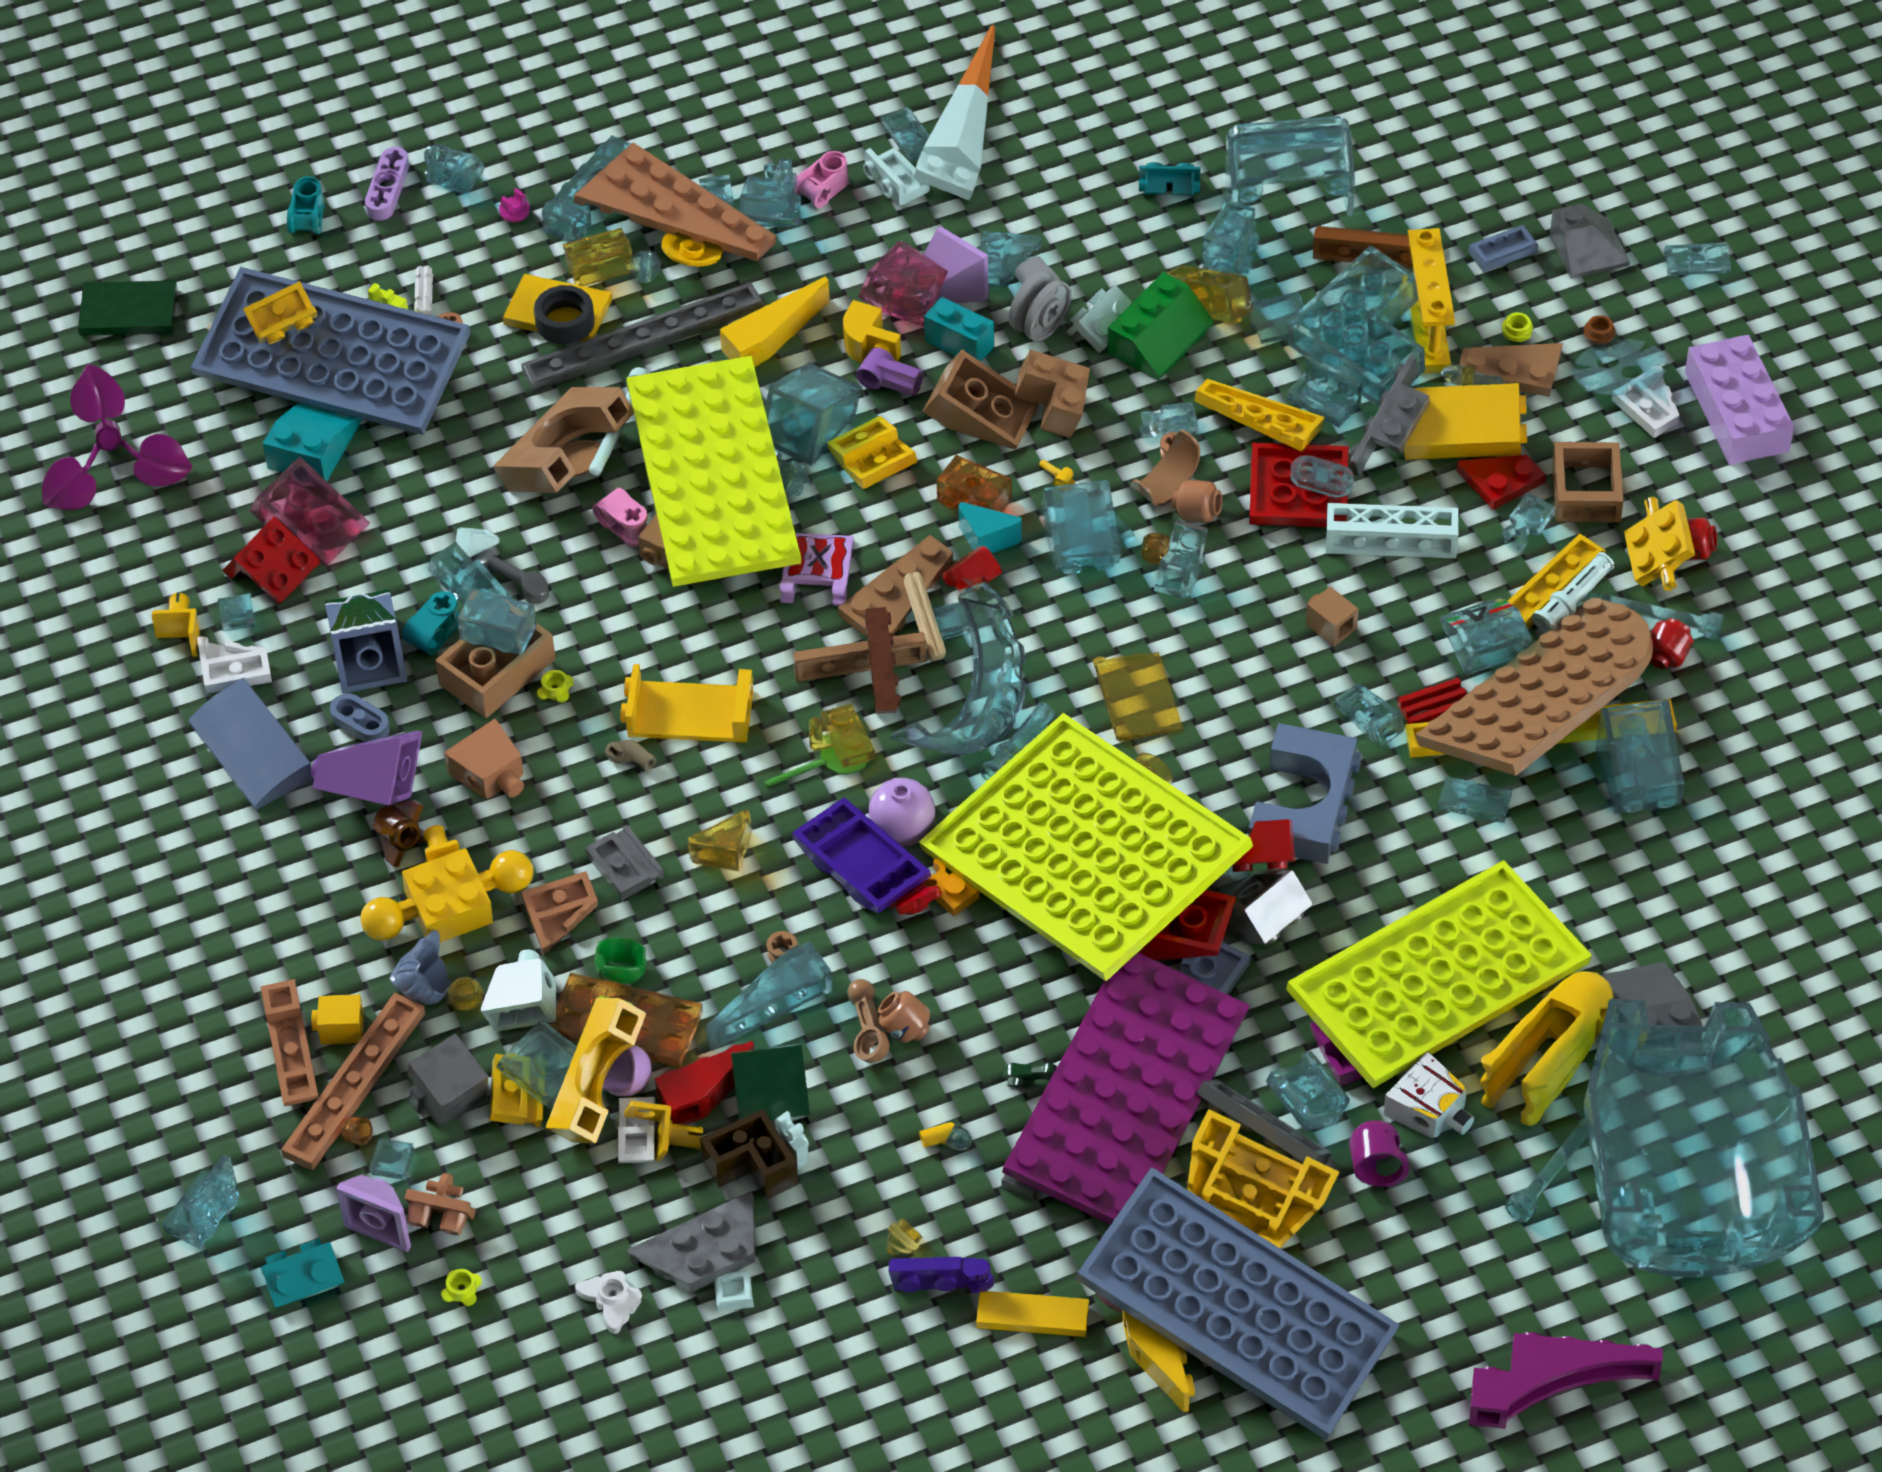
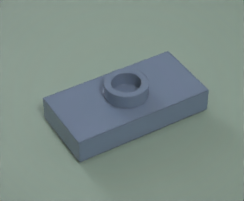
[1468,225,1538,273]

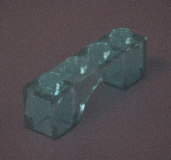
[542,135,631,246]

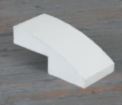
[618,1097,656,1163]

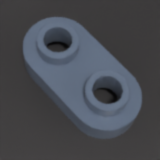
[330,693,390,742]

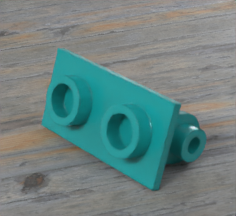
[1139,162,1201,196]

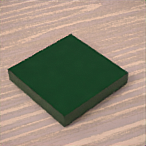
[731,1044,810,1120]

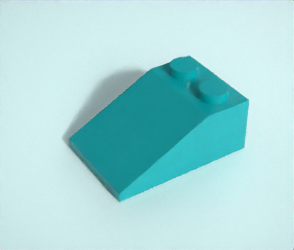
[262,402,363,484]

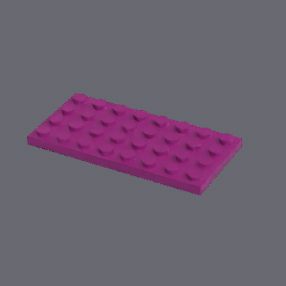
[1002,953,1250,1225]

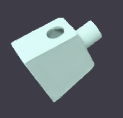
[481,950,556,1032]

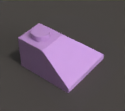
[917,226,989,303]
[336,1174,411,1252]

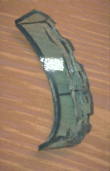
[890,582,1026,755]

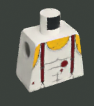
[1384,1052,1474,1138]

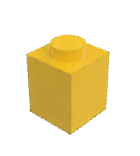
[311,994,365,1045]

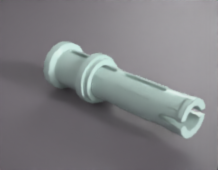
[1532,552,1615,633]

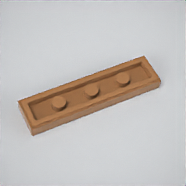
[793,632,927,682]

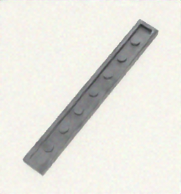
[521,282,764,392]

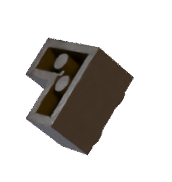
[700,1109,799,1199]

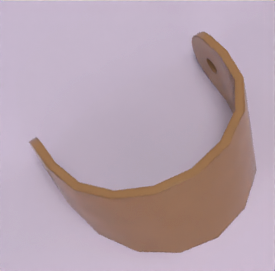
[1130,429,1200,506]

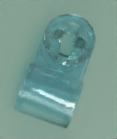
[424,144,485,194]

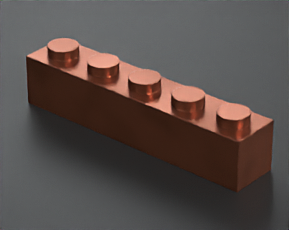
[864,607,901,714]

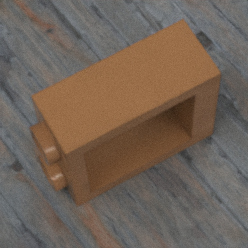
[1552,441,1624,523]

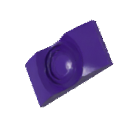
[792,797,931,913]

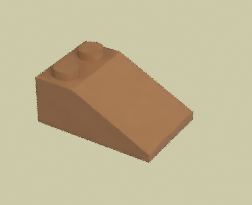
[922,350,1039,449]

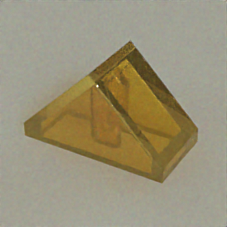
[688,809,752,872]

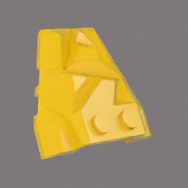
[1187,1109,1339,1248]

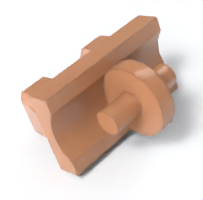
[404,1173,476,1236]

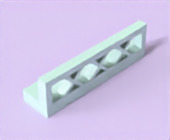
[1326,503,1458,558]

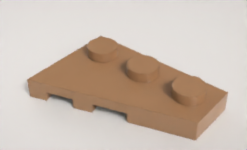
[1457,343,1563,397]

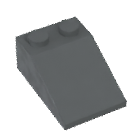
[1601,961,1703,1064]

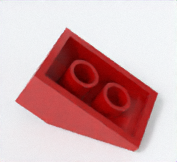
[1138,890,1236,960]

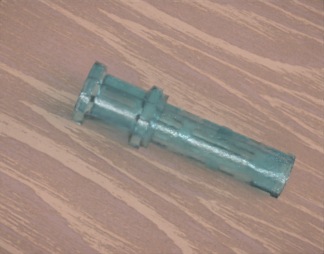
[980,703,1055,781]

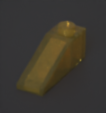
[1167,265,1254,324]

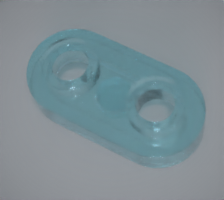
[1290,455,1354,497]

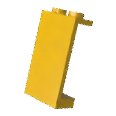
[620,664,754,743]

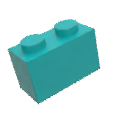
[924,297,994,362]

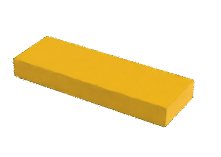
[976,1291,1089,1337]

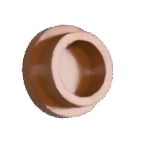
[1584,315,1616,345]

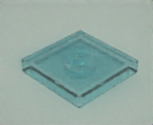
[496,1019,577,1110]

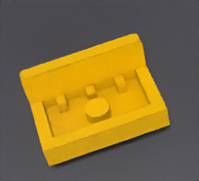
[243,281,317,345]

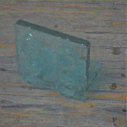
[162,1154,240,1248]

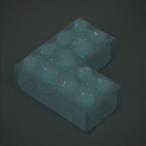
[1287,245,1425,407]

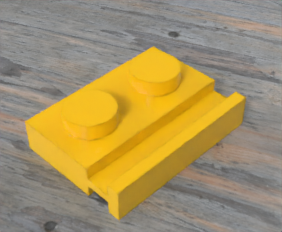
[489,1054,546,1128]

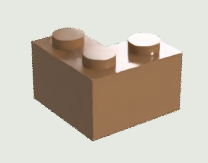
[1015,350,1090,439]

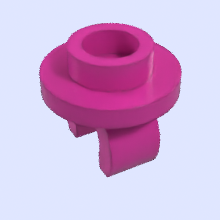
[499,188,530,222]

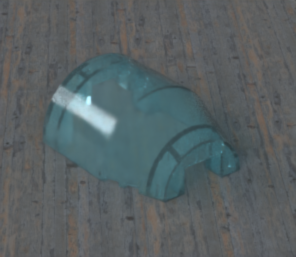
[1584,999,1824,1277]

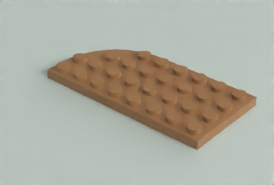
[1415,597,1653,776]

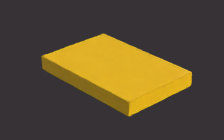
[503,274,612,342]

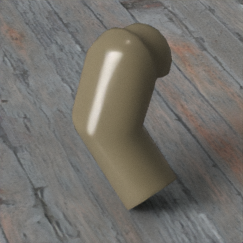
[605,740,656,771]

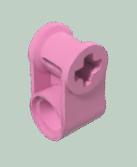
[793,151,849,208]
[592,488,648,547]

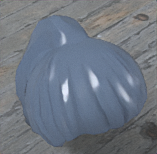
[390,930,452,1005]

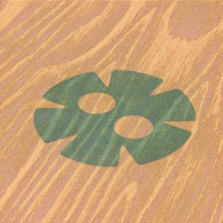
[1573,339,1668,395]

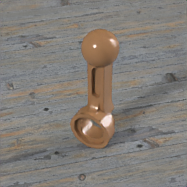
[847,979,890,1063]

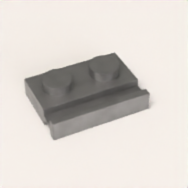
[585,825,664,900]

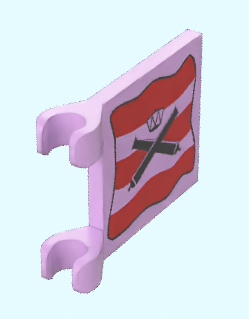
[780,533,854,606]

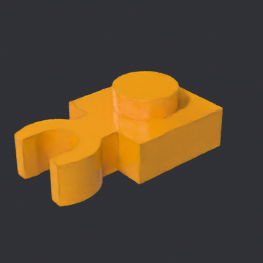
[924,859,979,917]

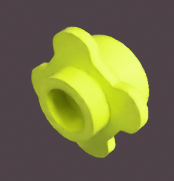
[537,670,574,703]
[441,1269,482,1306]

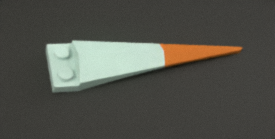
[913,25,995,200]

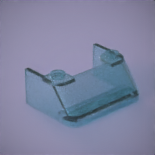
[1225,116,1355,226]

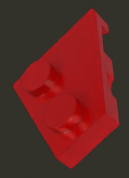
[1456,455,1546,510]

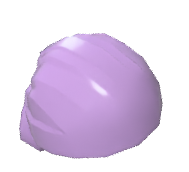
[602,1045,652,1097]

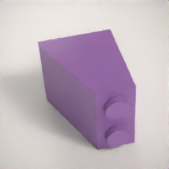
[311,731,422,805]

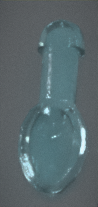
[1441,365,1503,386]

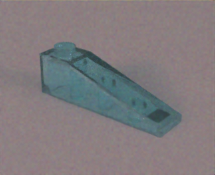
[706,941,832,1051]

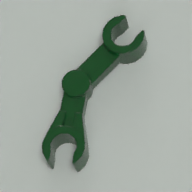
[1003,1063,1057,1088]

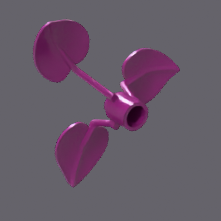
[42,364,192,510]

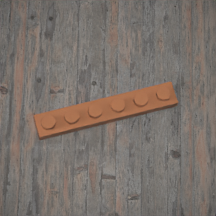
[281,992,426,1171]

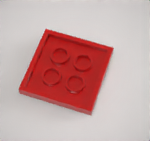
[1249,443,1349,527]

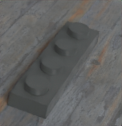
[1197,1079,1332,1165]

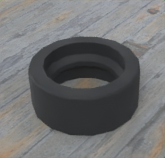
[534,285,595,344]

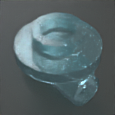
[629,251,661,283]

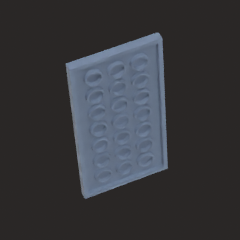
[191,267,471,435]
[1075,1167,1400,1440]

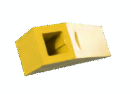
[1123,1310,1195,1412]

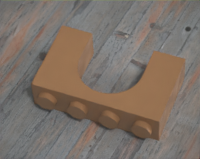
[493,387,634,493]

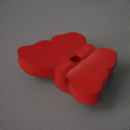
[889,882,942,915]

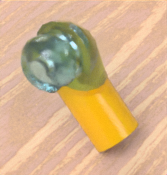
[919,1122,972,1151]

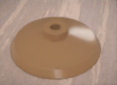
[561,440,601,477]

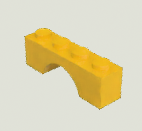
[545,998,646,1143]

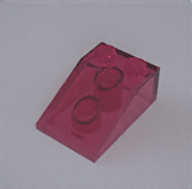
[250,457,370,566]

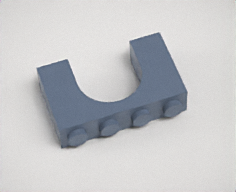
[1248,723,1362,864]

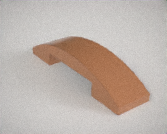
[260,979,319,1106]

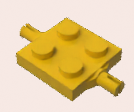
[1624,497,1695,591]

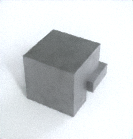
[408,1033,489,1128]

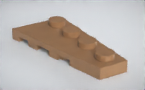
[838,535,953,637]

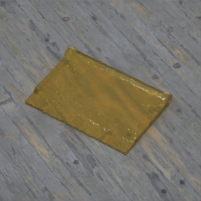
[1093,652,1183,741]

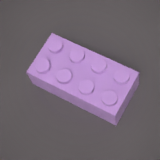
[1685,335,1794,465]

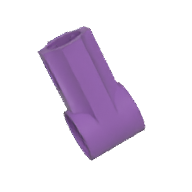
[856,348,924,396]

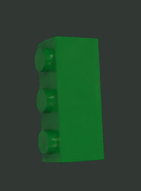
[1107,272,1214,381]

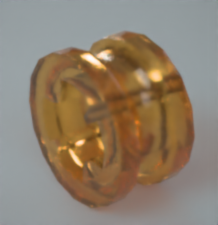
[1141,533,1171,564]

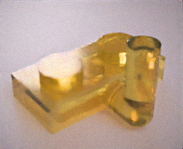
[809,703,875,768]

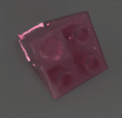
[858,240,948,326]

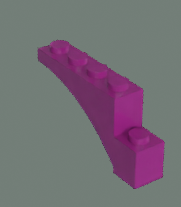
[1468,1332,1663,1429]

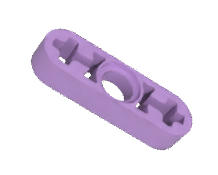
[365,147,409,221]

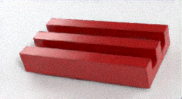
[1397,678,1467,724]

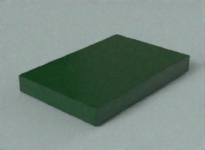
[78,280,178,336]

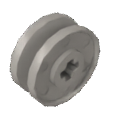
[1009,271,1072,342]

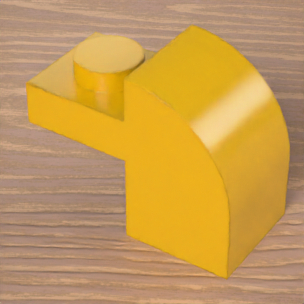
[843,300,901,364]

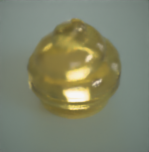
[886,1217,923,1255]

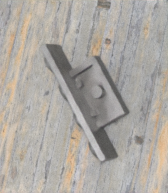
[1349,355,1430,476]

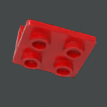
[222,517,320,604]

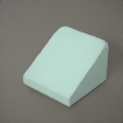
[454,527,500,558]

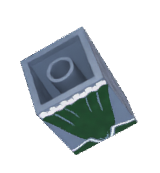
[325,589,408,694]

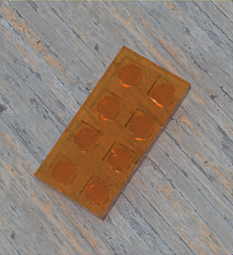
[547,972,703,1067]

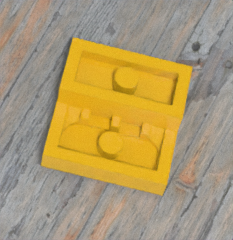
[827,416,917,489]

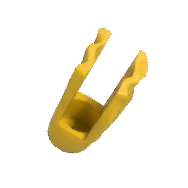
[1479,971,1613,1126]

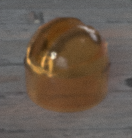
[341,1117,373,1146]

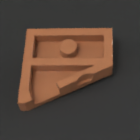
[521,871,598,954]

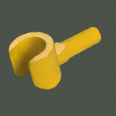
[1039,459,1075,493]

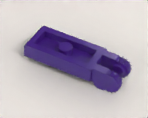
[888,1257,995,1293]

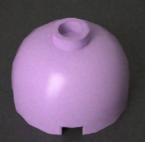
[869,778,936,846]

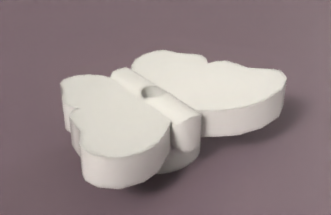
[575,1271,642,1334]

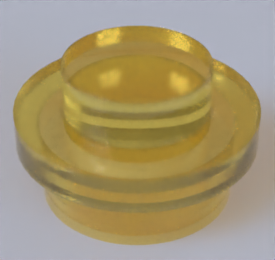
[448,977,483,1011]

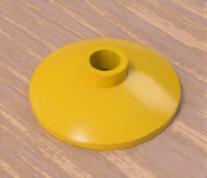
[661,232,723,267]

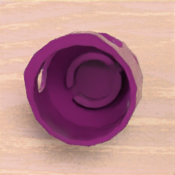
[1349,1120,1409,1186]

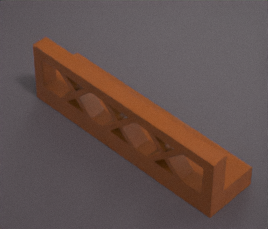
[1313,226,1413,269]

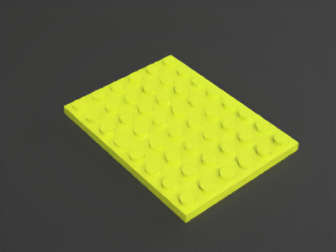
[919,713,1253,981]

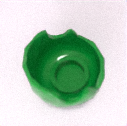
[594,937,647,985]

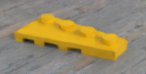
[1194,379,1325,451]

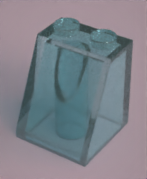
[765,362,862,466]
[1040,480,1121,574]
[1596,700,1684,814]

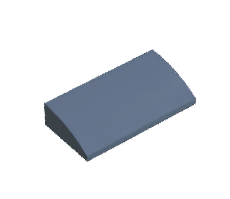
[188,677,313,810]

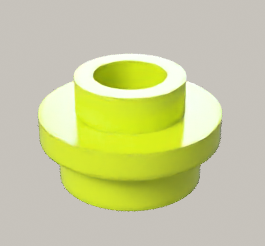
[1501,312,1533,342]

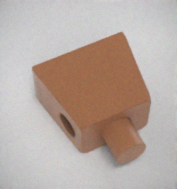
[444,719,524,799]

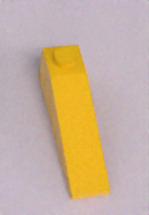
[720,277,830,367]

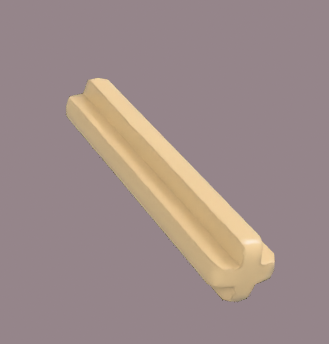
[903,572,946,661]

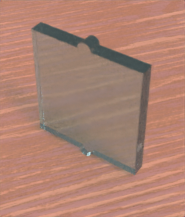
[1246,292,1314,344]

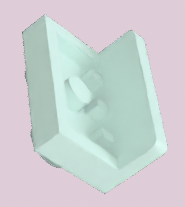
[863,147,930,207]
[1066,284,1132,353]

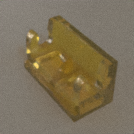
[563,228,635,286]

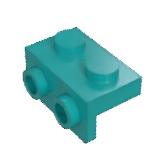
[260,1238,345,1308]

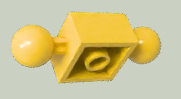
[360,848,534,942]

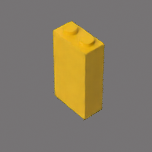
[1404,383,1527,460]

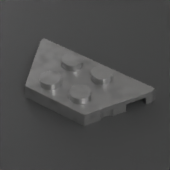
[627,1191,755,1293]

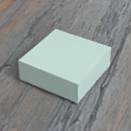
[714,1270,754,1311]

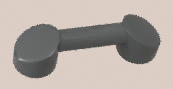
[470,549,549,604]

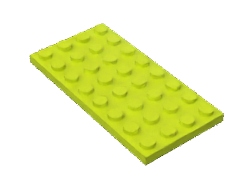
[626,356,801,587]
[1286,860,1592,1088]

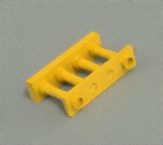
[1404,228,1455,374]

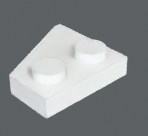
[1612,364,1679,438]
[197,636,272,694]

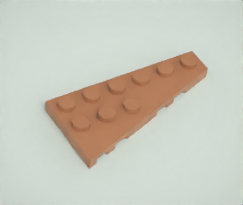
[574,143,776,261]

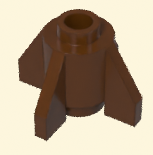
[373,799,427,867]

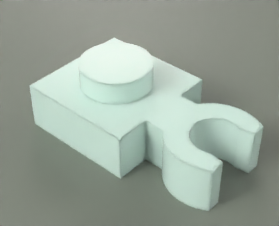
[775,1111,809,1170]

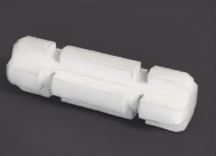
[414,266,433,315]

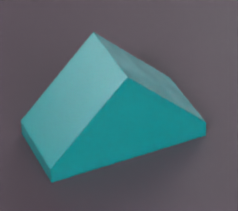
[958,502,1022,554]

